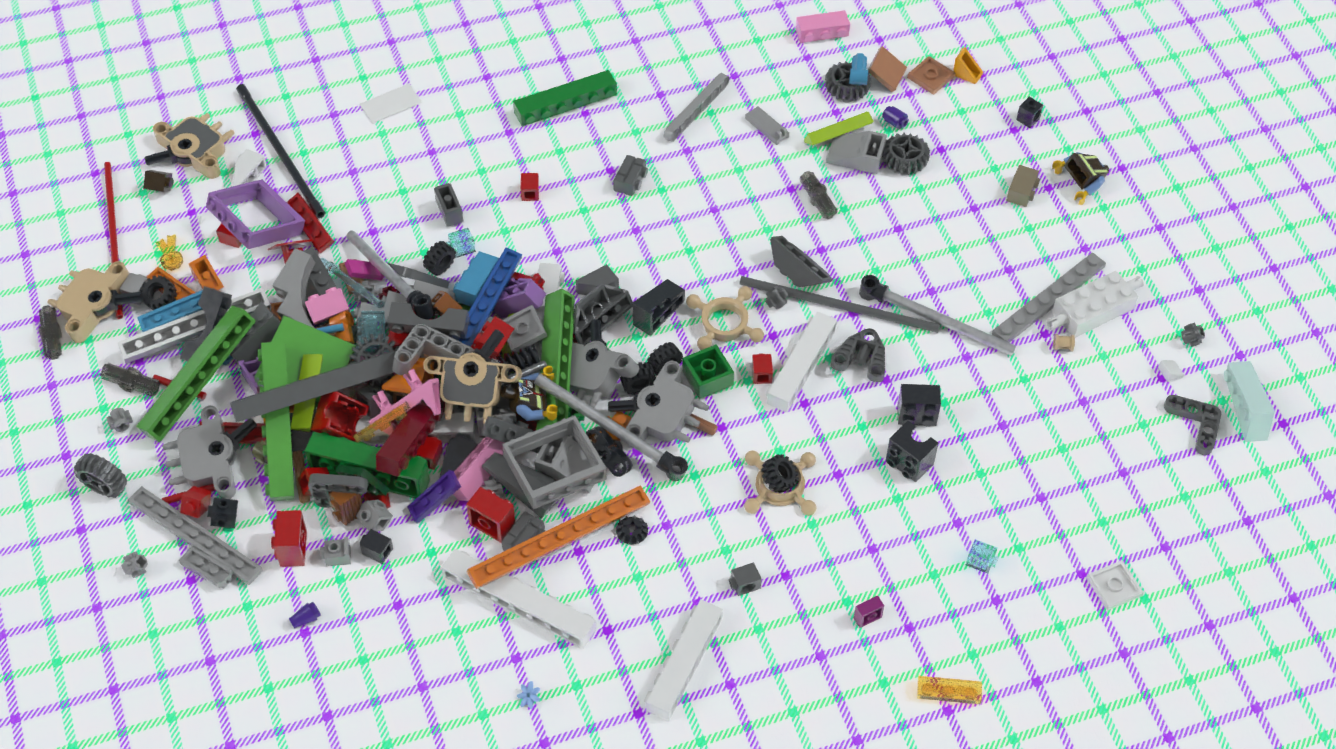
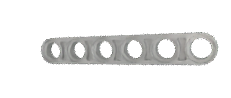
[663,72,730,142]

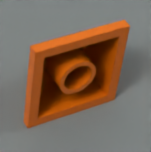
[382,358,434,394]

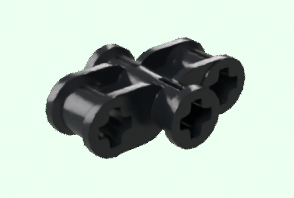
[586,426,633,477]

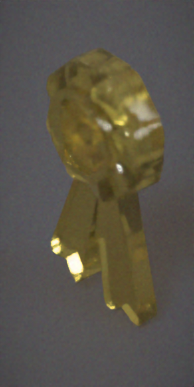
[155,234,184,271]

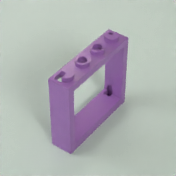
[206,179,305,249]

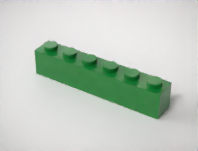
[513,69,617,126]

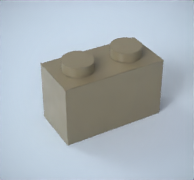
[1006,165,1041,208]

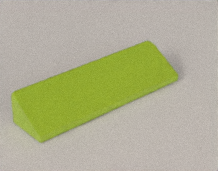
[804,111,874,145]
[291,354,323,432]

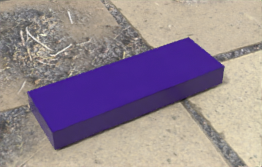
[407,470,461,523]

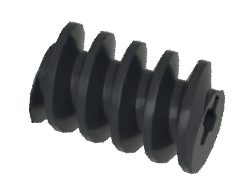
[497,345,540,376]

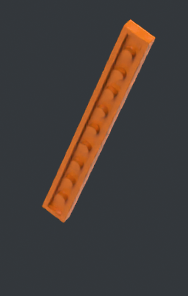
[466,485,651,589]

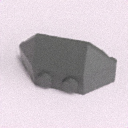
[770,235,833,287]
[573,283,633,346]

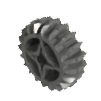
[825,61,871,102]
[882,132,930,175]
[349,334,399,386]
[73,453,128,498]

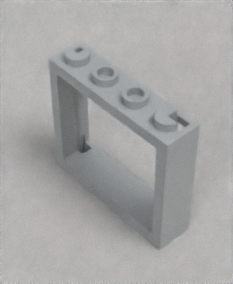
[502,415,607,510]

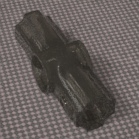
[799,170,837,220]
[39,305,62,360]
[100,363,160,397]

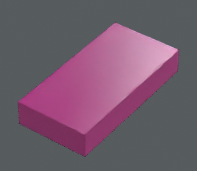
[345,259,385,281]

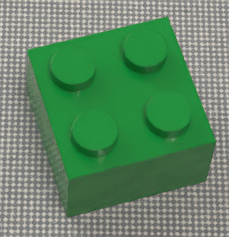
[682,344,734,399]

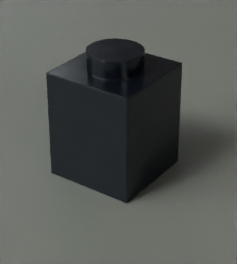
[360,529,394,564]

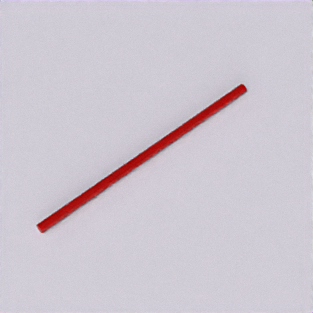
[104,161,124,319]

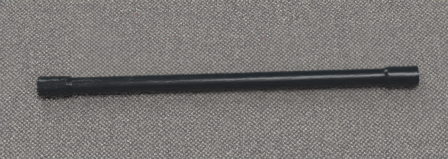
[236,84,326,218]

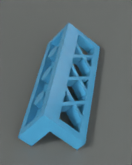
[137,290,203,332]

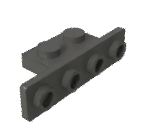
[481,415,543,453]

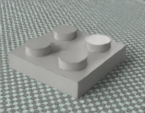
[502,305,548,352]

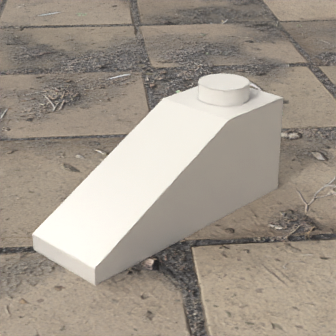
[232,148,267,186]

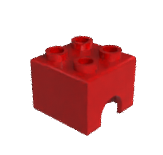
[311,391,369,442]

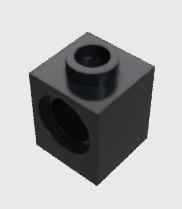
[1016,96,1043,128]

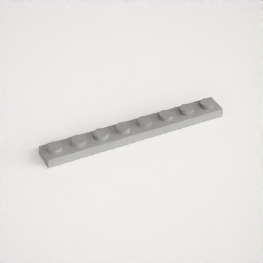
[992,252,1106,343]
[128,486,263,586]

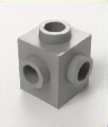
[356,500,393,532]

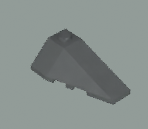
[482,452,560,519]

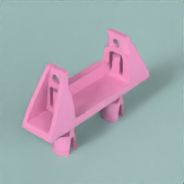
[369,369,441,435]

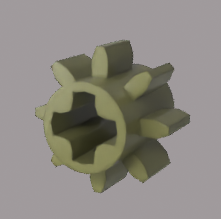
[252,439,268,465]

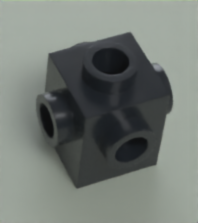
[207,497,238,528]

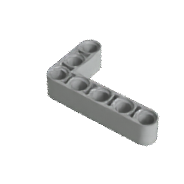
[392,324,499,375]

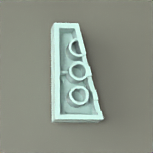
[1224,361,1275,442]

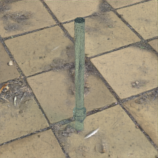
[320,257,384,308]

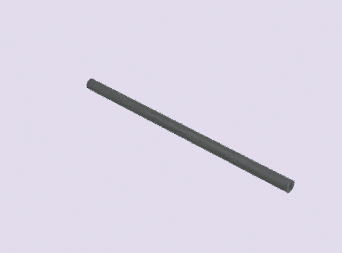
[739,276,941,333]

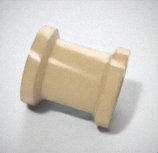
[1053,334,1075,352]

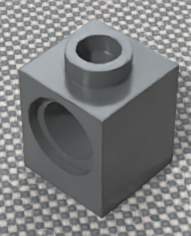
[728,562,762,596]

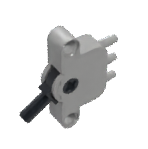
[569,319,639,408]
[608,361,709,443]
[162,405,257,499]

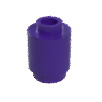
[882,106,909,129]

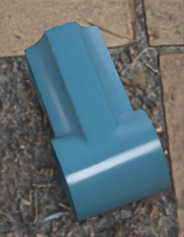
[849,53,868,85]

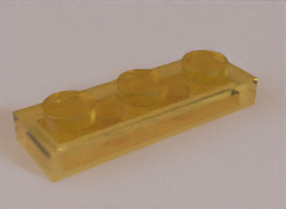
[353,401,411,443]
[917,675,982,705]

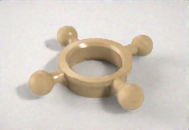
[686,286,764,350]
[744,450,817,516]

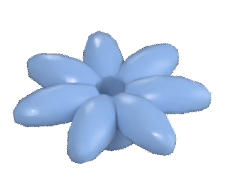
[517,681,540,709]

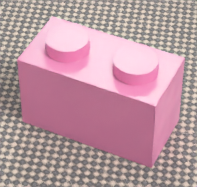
[305,287,350,325]

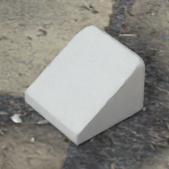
[1158,360,1185,382]

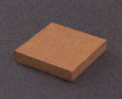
[867,46,907,92]
[907,56,956,95]

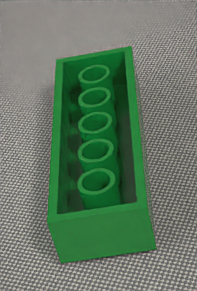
[305,432,430,499]

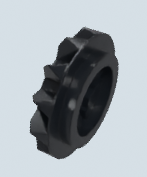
[616,514,648,545]

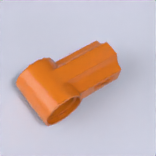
[329,310,354,344]

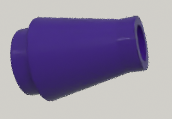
[289,601,322,629]

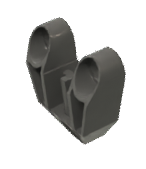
[831,328,885,382]

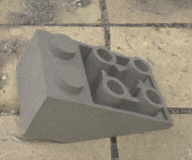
[826,131,887,174]
[534,436,601,493]

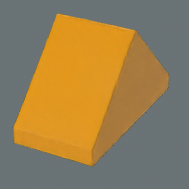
[953,47,984,84]

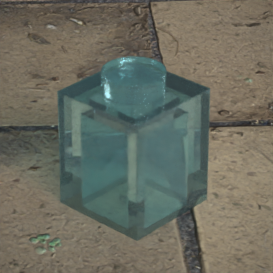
[446,228,476,258]
[966,539,999,574]

